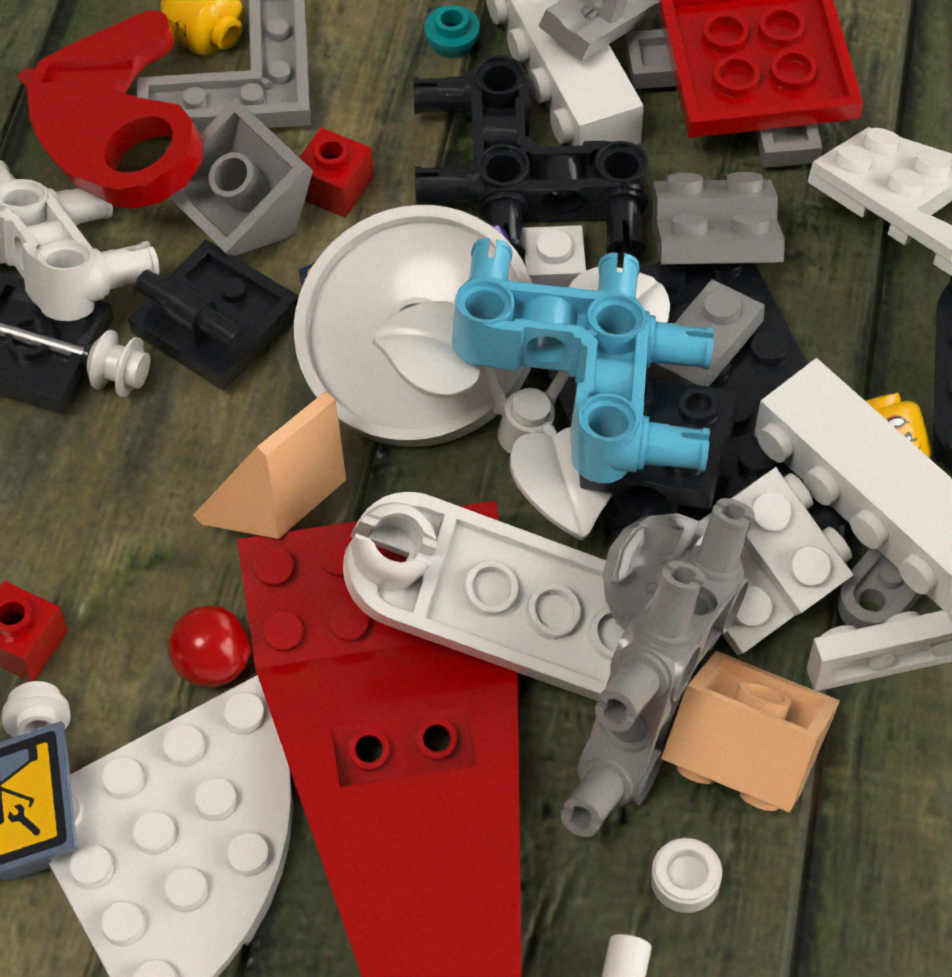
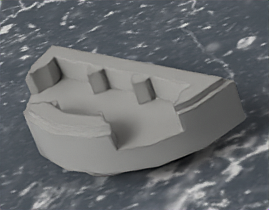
[603,513,699,630]

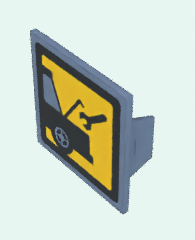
[0,721,78,881]

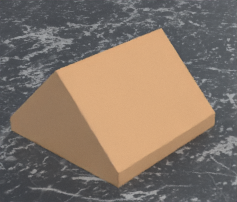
[193,390,346,539]

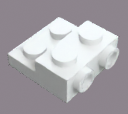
[685,467,853,655]

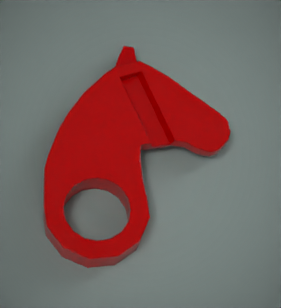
[17,10,204,209]

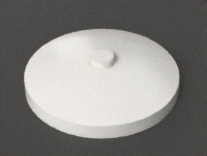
[294,205,533,447]

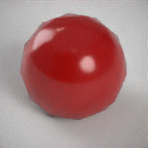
[168,605,252,688]

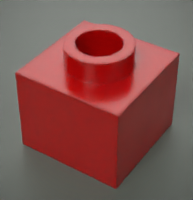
[299,127,374,218]
[0,580,69,682]

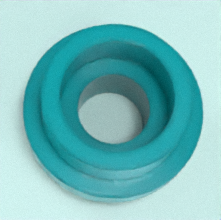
[424,5,480,58]

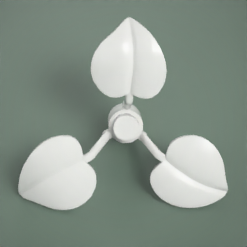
[372,267,670,541]

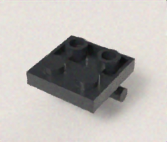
[128,240,299,391]

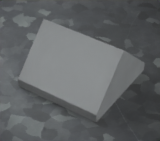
[169,97,313,256]

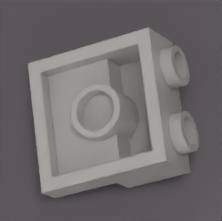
[652,172,785,264]

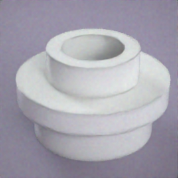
[2,681,71,737]

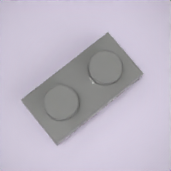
[646,279,765,387]

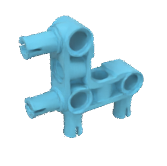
[452,238,714,483]

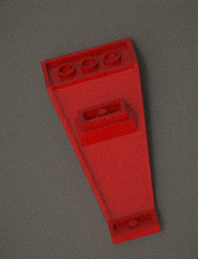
[237,501,521,977]

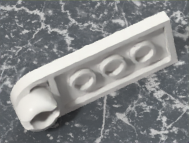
[343,492,625,701]

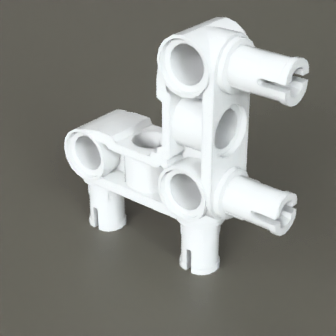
[0,160,160,321]

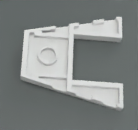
[808,127,952,276]

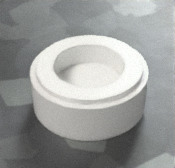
[651,838,722,913]

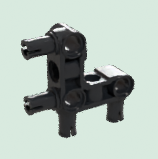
[413,55,649,261]

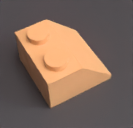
[661,651,840,813]

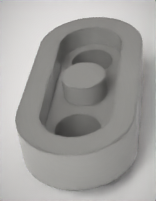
[838,549,922,629]

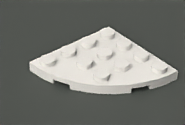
[49,675,293,977]

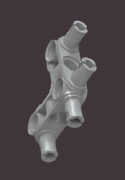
[561,498,754,837]

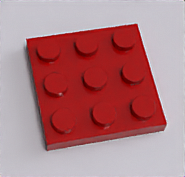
[658,0,864,138]

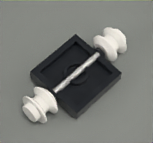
[0,272,150,413]

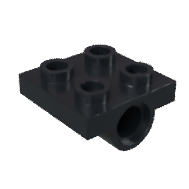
[579,377,738,520]

